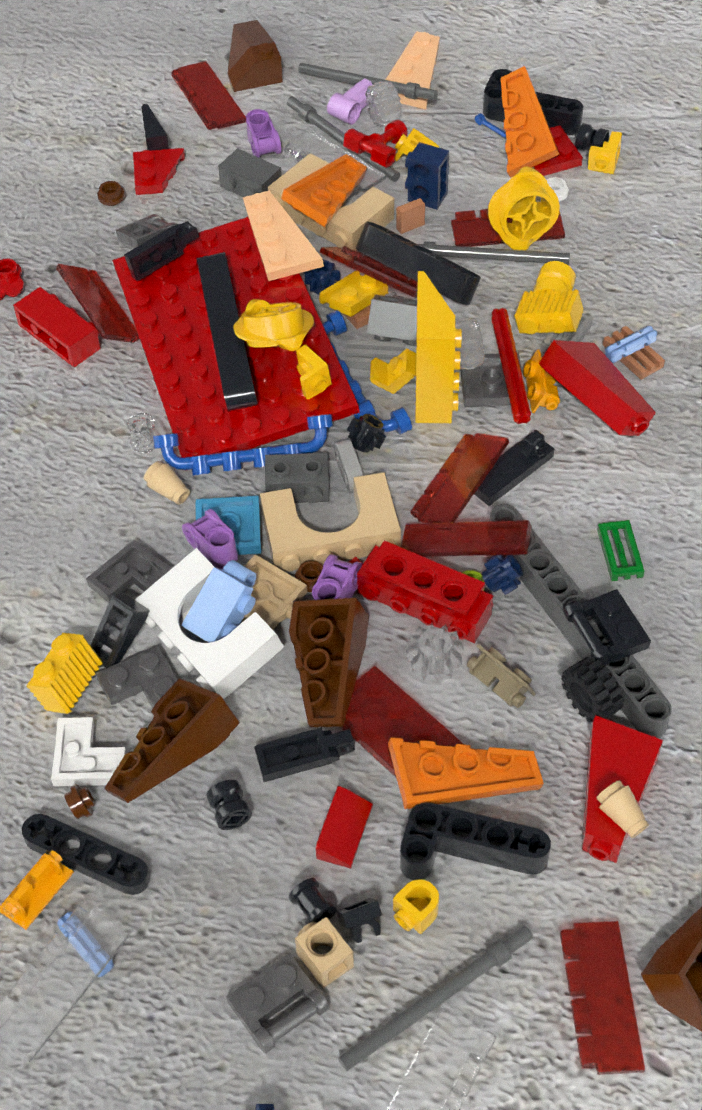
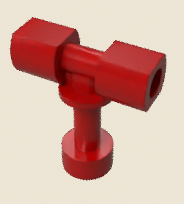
[343,120,408,168]

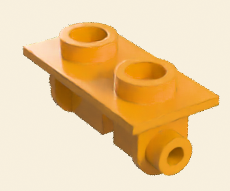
[523,349,560,413]
[0,850,74,930]

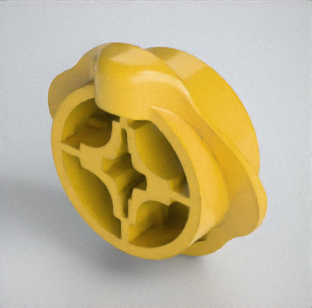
[488,166,560,250]
[233,299,314,351]

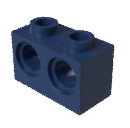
[405,142,449,210]

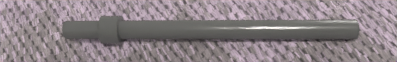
[298,63,438,101]
[287,96,400,182]
[418,241,570,265]
[338,926,533,1071]

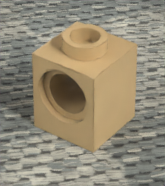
[295,917,354,988]

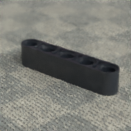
[356,221,481,305]

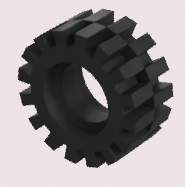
[561,656,624,723]

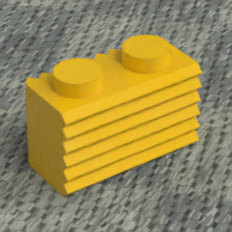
[514,289,583,334]
[26,633,103,714]

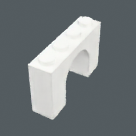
[135,548,284,699]

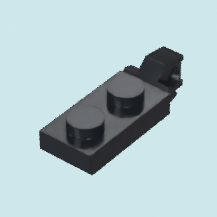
[124,221,199,281]
[254,727,355,782]

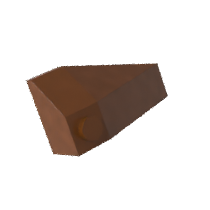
[227,20,283,92]
[289,598,369,727]
[104,678,240,803]
[641,907,702,1032]

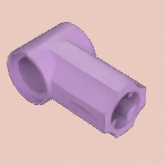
[327,78,376,125]

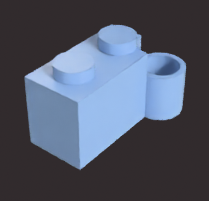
[181,560,256,643]

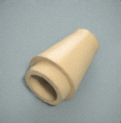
[144,461,190,505]
[597,780,649,838]

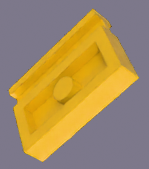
[319,270,388,317]

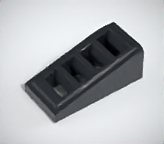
[141,104,169,151]
[90,595,150,668]

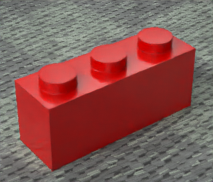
[13,287,101,368]

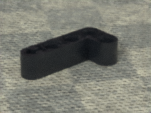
[483,69,584,135]
[400,802,551,880]

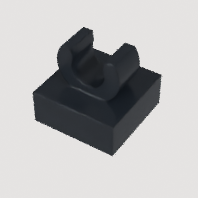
[336,898,382,943]

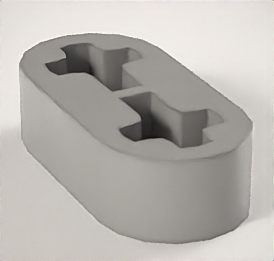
[334,439,363,492]

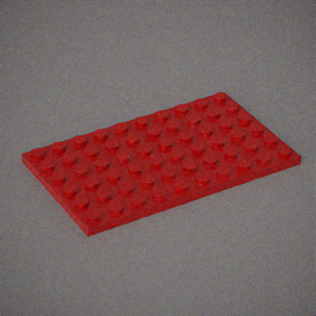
[112,217,360,458]

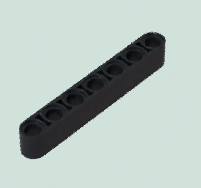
[197,252,258,412]

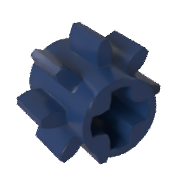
[304,259,340,295]
[482,552,523,595]

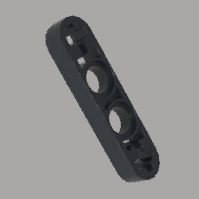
[22,814,150,895]

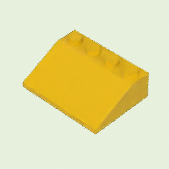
[415,271,462,423]

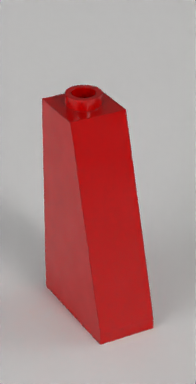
[539,340,656,436]
[582,715,663,863]

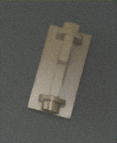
[467,644,536,708]

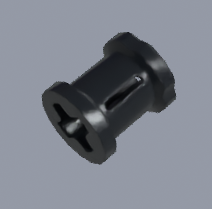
[288,878,337,924]

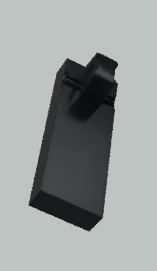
[467,430,555,506]

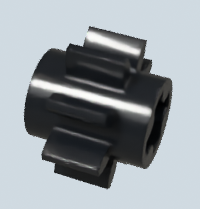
[347,414,386,453]

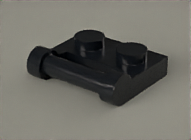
[563,589,651,666]

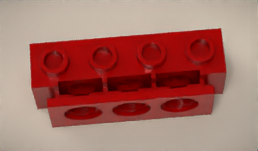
[357,540,494,644]

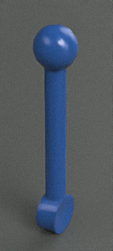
[475,113,506,139]

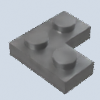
[86,540,172,602]
[96,645,178,708]

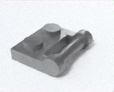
[115,214,180,248]
[226,953,330,1054]

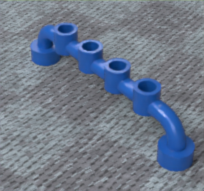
[322,310,412,435]
[153,414,333,475]

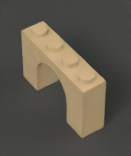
[268,153,394,254]
[260,472,401,571]

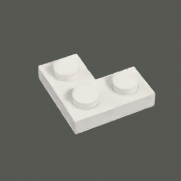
[51,717,127,786]

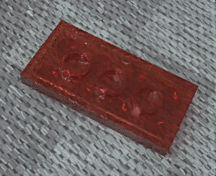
[341,666,465,777]

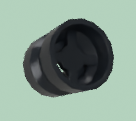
[575,123,609,151]
[206,780,252,830]

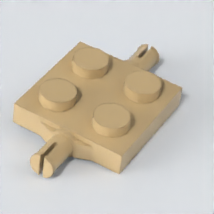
[242,554,307,630]

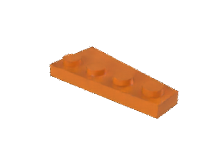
[281,154,367,227]

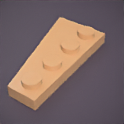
[379,31,440,110]
[243,190,324,281]

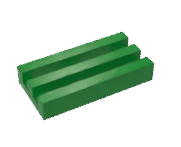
[597,520,645,581]

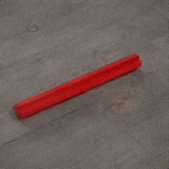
[491,308,531,424]

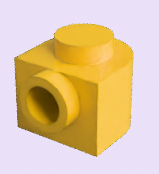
[393,879,439,934]

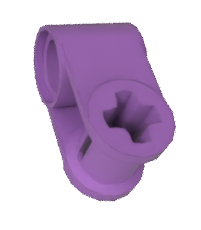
[246,109,281,158]
[182,509,238,569]
[312,554,363,600]

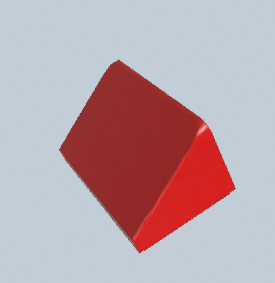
[315,786,373,869]

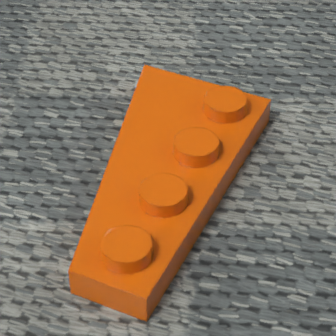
[501,66,559,178]
[388,738,544,809]

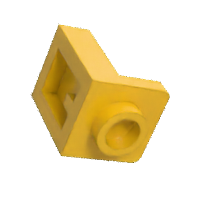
[394,128,439,161]
[588,131,622,174]
[296,344,332,400]
[370,348,416,394]

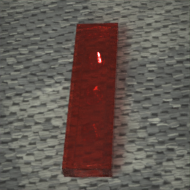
[401,520,532,557]

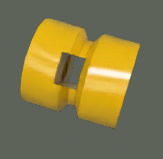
[533,261,576,292]

